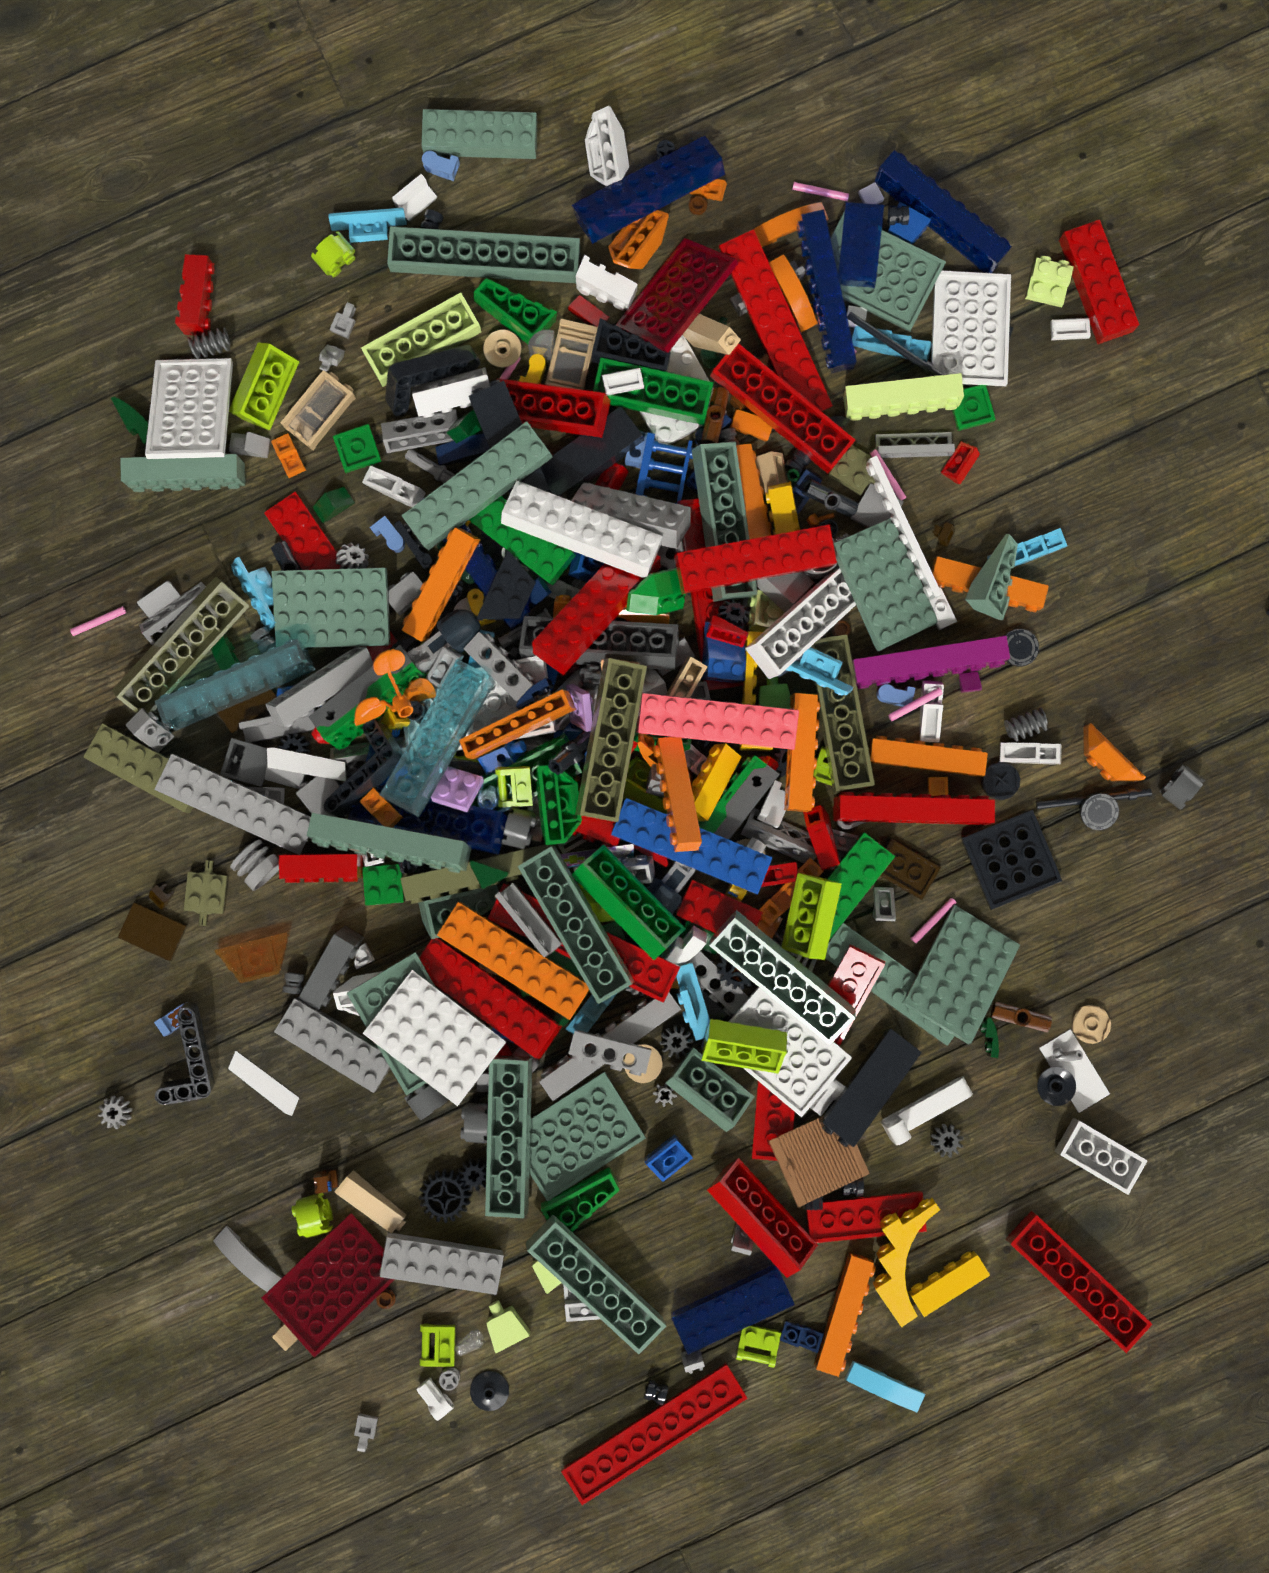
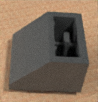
[220,738,268,787]

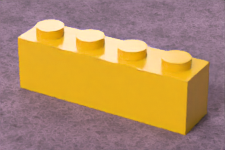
[691,743,741,821]
[908,1251,990,1317]

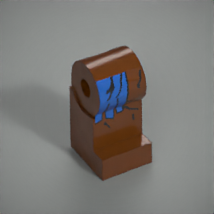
[313,1169,339,1193]

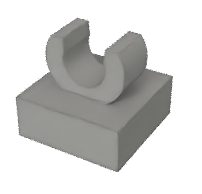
[681,1347,705,1374]

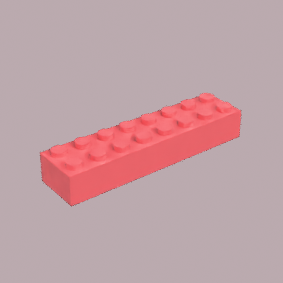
[636,693,799,750]

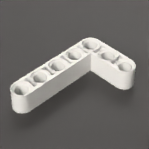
[881,1076,973,1145]

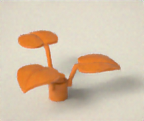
[354,649,436,726]

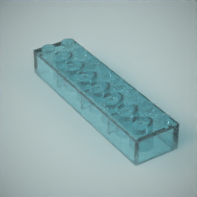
[155,639,316,731]
[380,659,496,817]

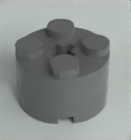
[1159,765,1205,810]
[502,807,538,849]
[404,1084,449,1120]
[460,1103,488,1143]

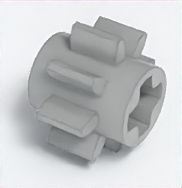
[653,1082,677,1107]

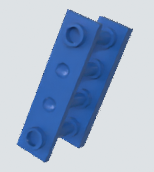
[636,433,694,504]

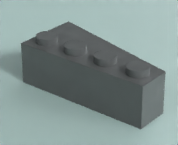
[298,926,364,1011]

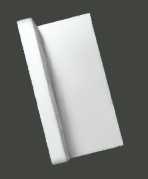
[392,174,437,221]
[757,780,786,828]

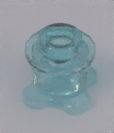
[478,786,499,811]

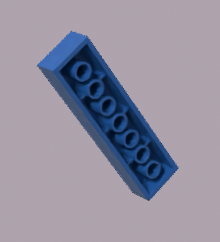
[611,798,772,894]

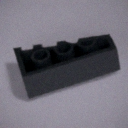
[592,318,671,372]

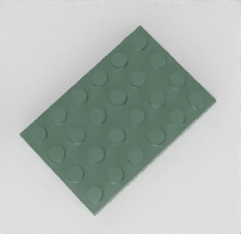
[809,212,946,332]
[833,518,938,651]
[271,568,391,648]
[902,905,1020,1044]
[346,952,436,1095]
[529,1071,646,1201]

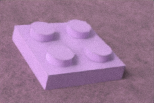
[566,684,593,732]
[431,766,484,812]

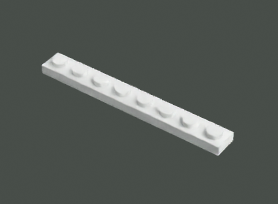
[866,456,942,600]

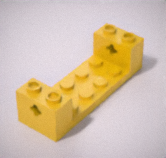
[739,631,773,752]

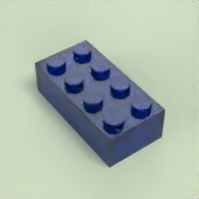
[837,202,884,288]

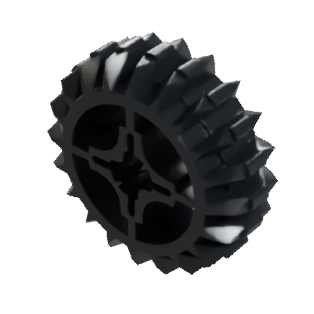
[419,1169,472,1223]

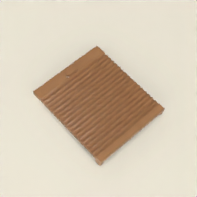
[769,1116,870,1207]

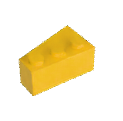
[765,482,800,535]

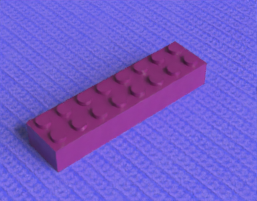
[852,636,1010,689]

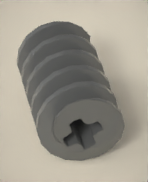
[187,327,230,359]
[1004,707,1048,742]

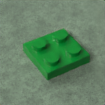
[952,385,996,431]
[333,424,382,473]
[362,864,405,906]

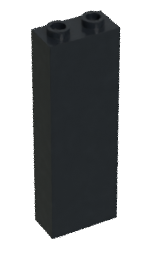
[468,380,551,494]
[541,406,645,499]
[819,1029,922,1148]

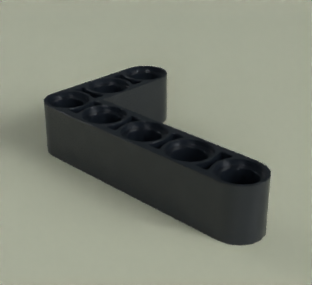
[385,345,481,416]
[324,719,404,818]
[155,1002,215,1105]

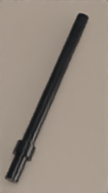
[847,312,944,376]
[1036,788,1152,810]

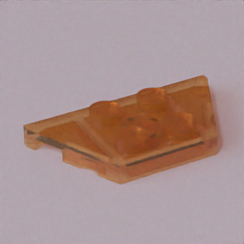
[215,932,289,983]

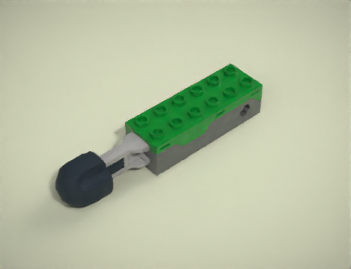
[309,609,481,750]
[645,755,779,915]

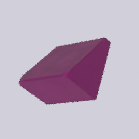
[959,672,982,693]

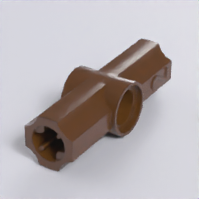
[701,387,730,444]
[990,1001,1052,1033]

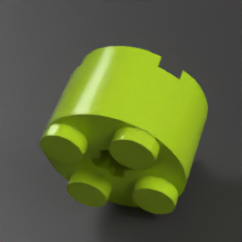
[311,231,356,278]
[292,1193,333,1238]

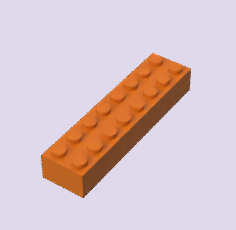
[437,902,589,1020]

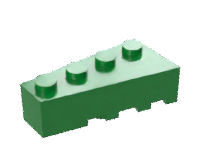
[474,278,557,348]
[541,1167,620,1232]

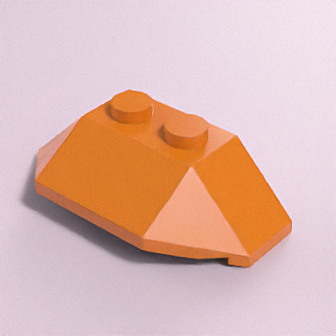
[608,208,669,269]
[1083,723,1146,781]

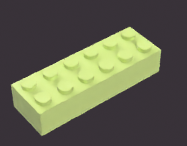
[361,293,481,387]
[843,373,964,421]

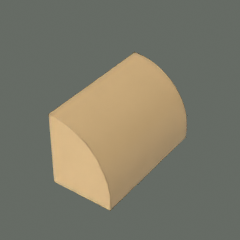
[755,451,787,495]

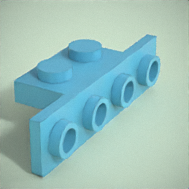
[328,208,406,243]
[231,557,276,630]
[786,647,854,695]
[676,963,710,1041]

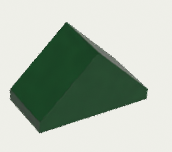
[313,487,355,524]
[470,861,510,889]

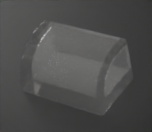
[528,330,555,361]

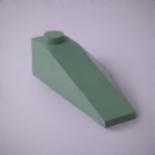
[965,534,1018,620]
[418,885,499,939]

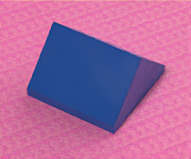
[644,1134,693,1182]

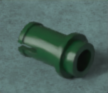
[786,469,799,487]

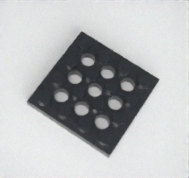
[961,810,1062,910]

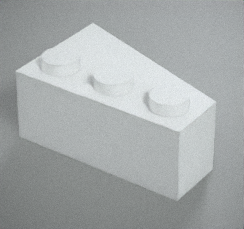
[576,255,637,310]

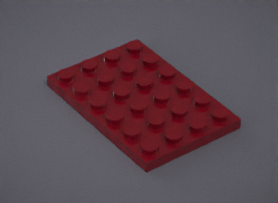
[616,238,739,353]
[261,1213,395,1358]

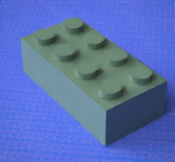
[666,1048,754,1132]

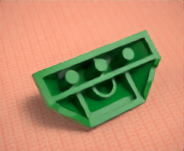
[626,568,685,615]
[537,765,582,845]

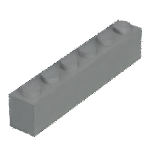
[265,646,373,727]

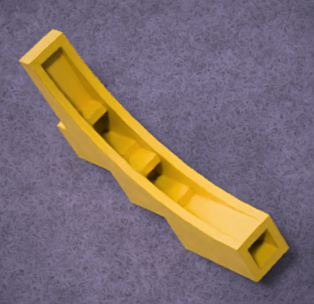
[873,1198,940,1327]

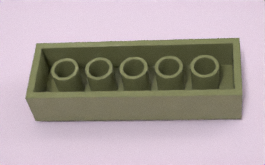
[84,723,193,813]

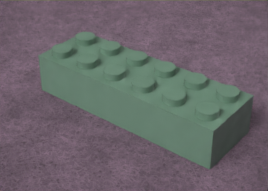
[422,109,537,159]
[120,454,245,492]

